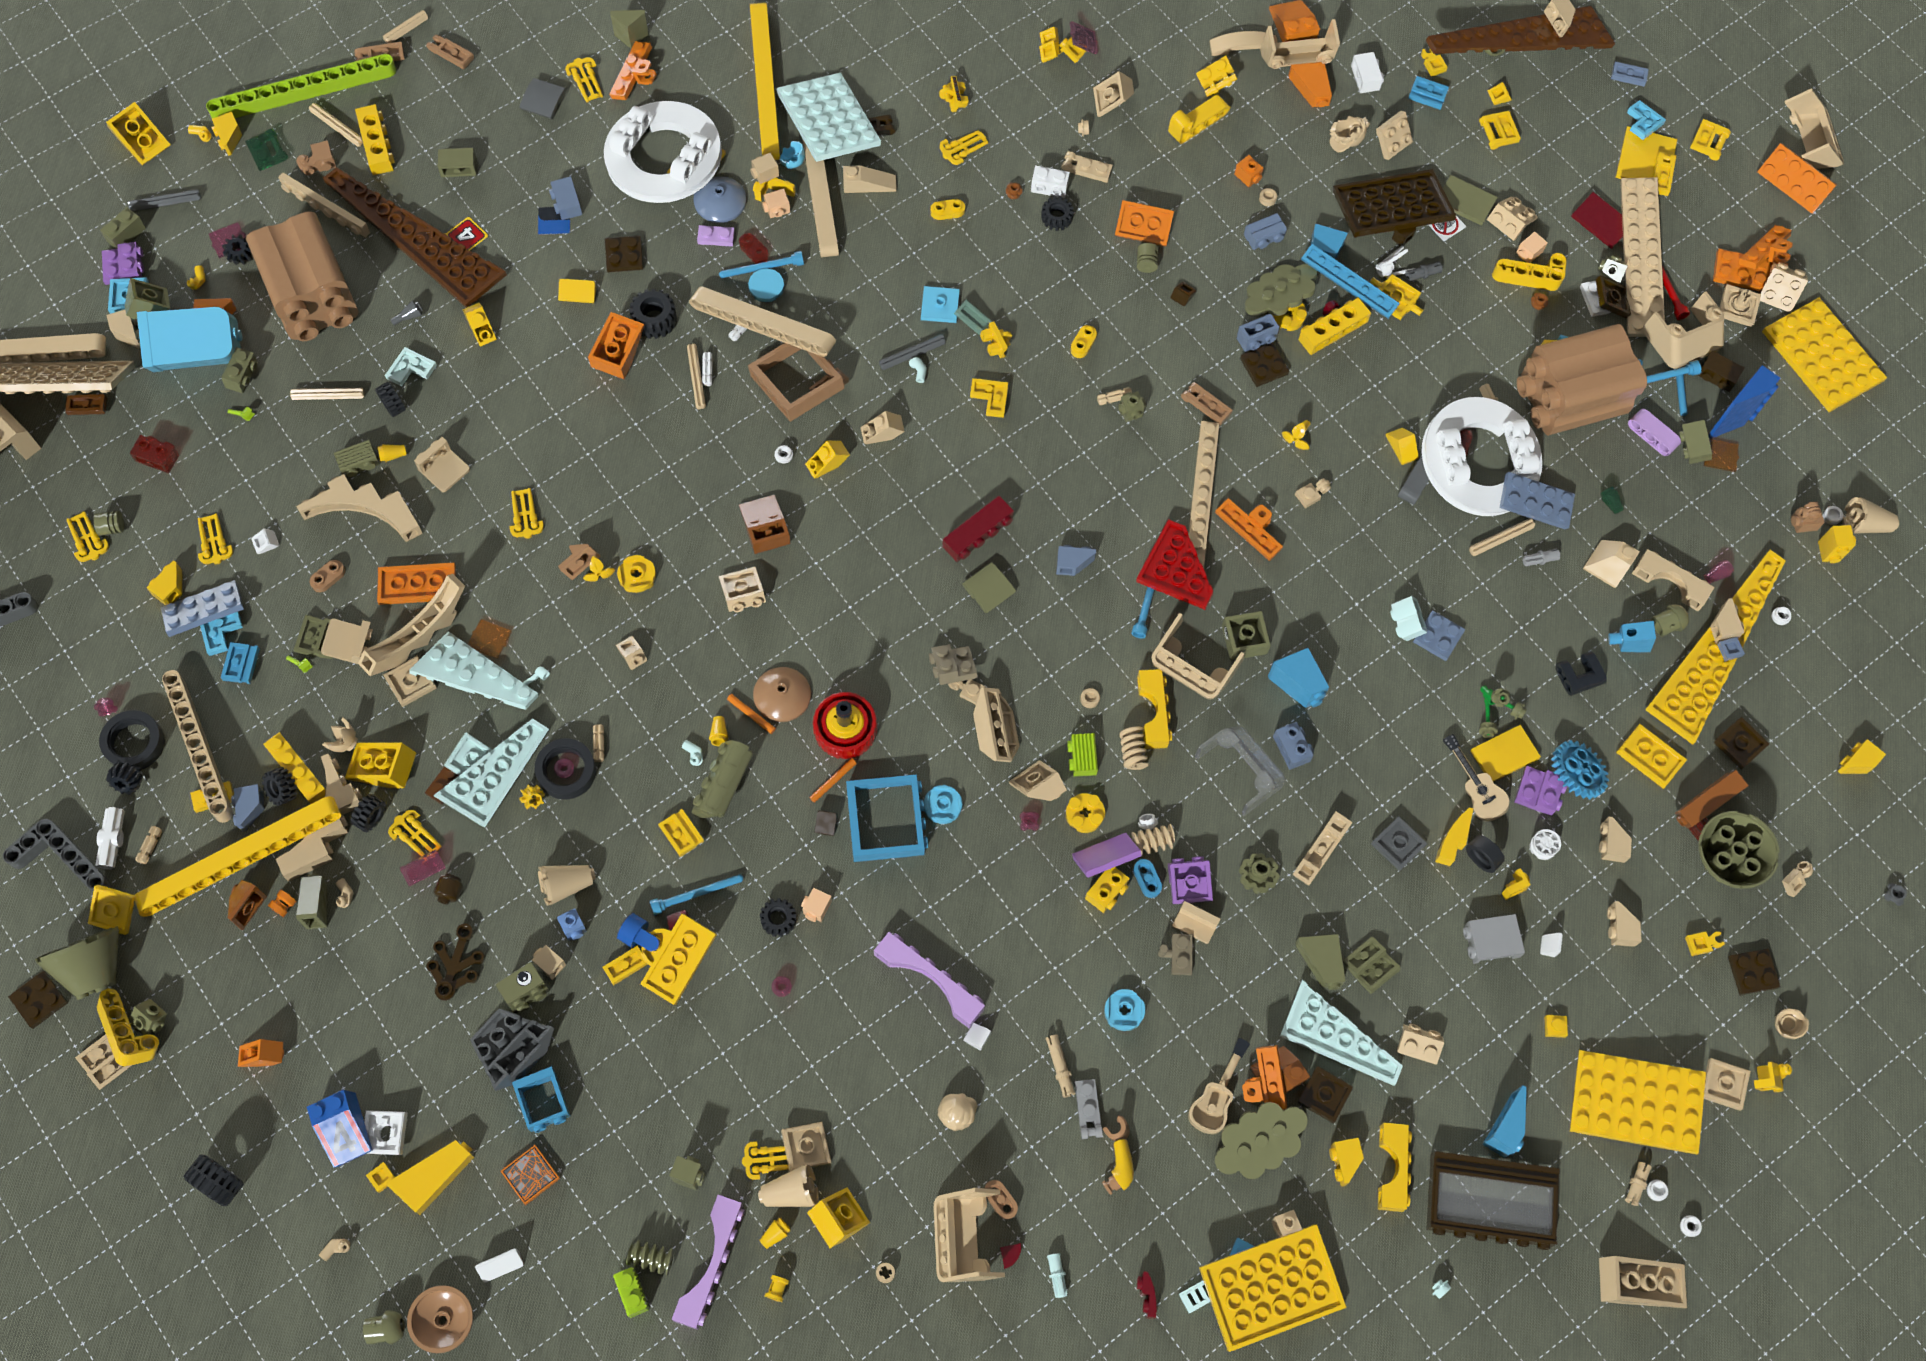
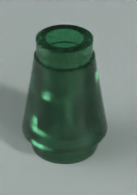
[1600,486,1625,515]

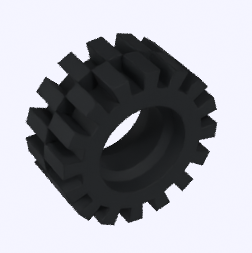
[1041,196,1073,231]
[375,381,406,417]
[262,767,297,806]
[350,794,386,833]
[760,898,797,937]

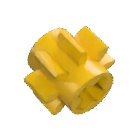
[519,784,545,809]

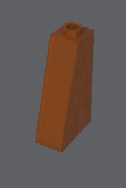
[1675,770,1749,828]

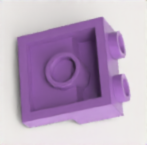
[102,242,144,285]
[1514,766,1567,816]
[1168,856,1213,904]

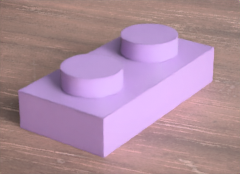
[697,225,735,246]

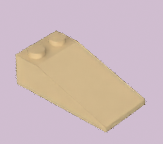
[1599,1256,1687,1308]

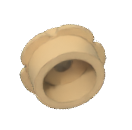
[1078,119,1089,137]

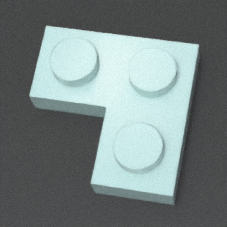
[385,347,437,386]

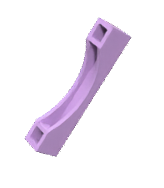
[874,932,985,1029]
[672,1195,745,1330]

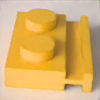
[658,809,704,857]

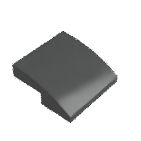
[519,78,566,120]

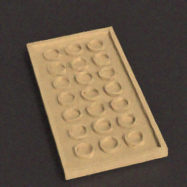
[0,361,135,394]

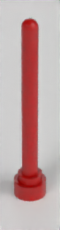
[1662,266,1690,320]

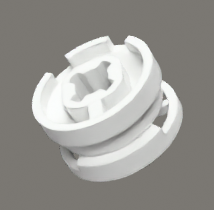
[1530,829,1561,860]

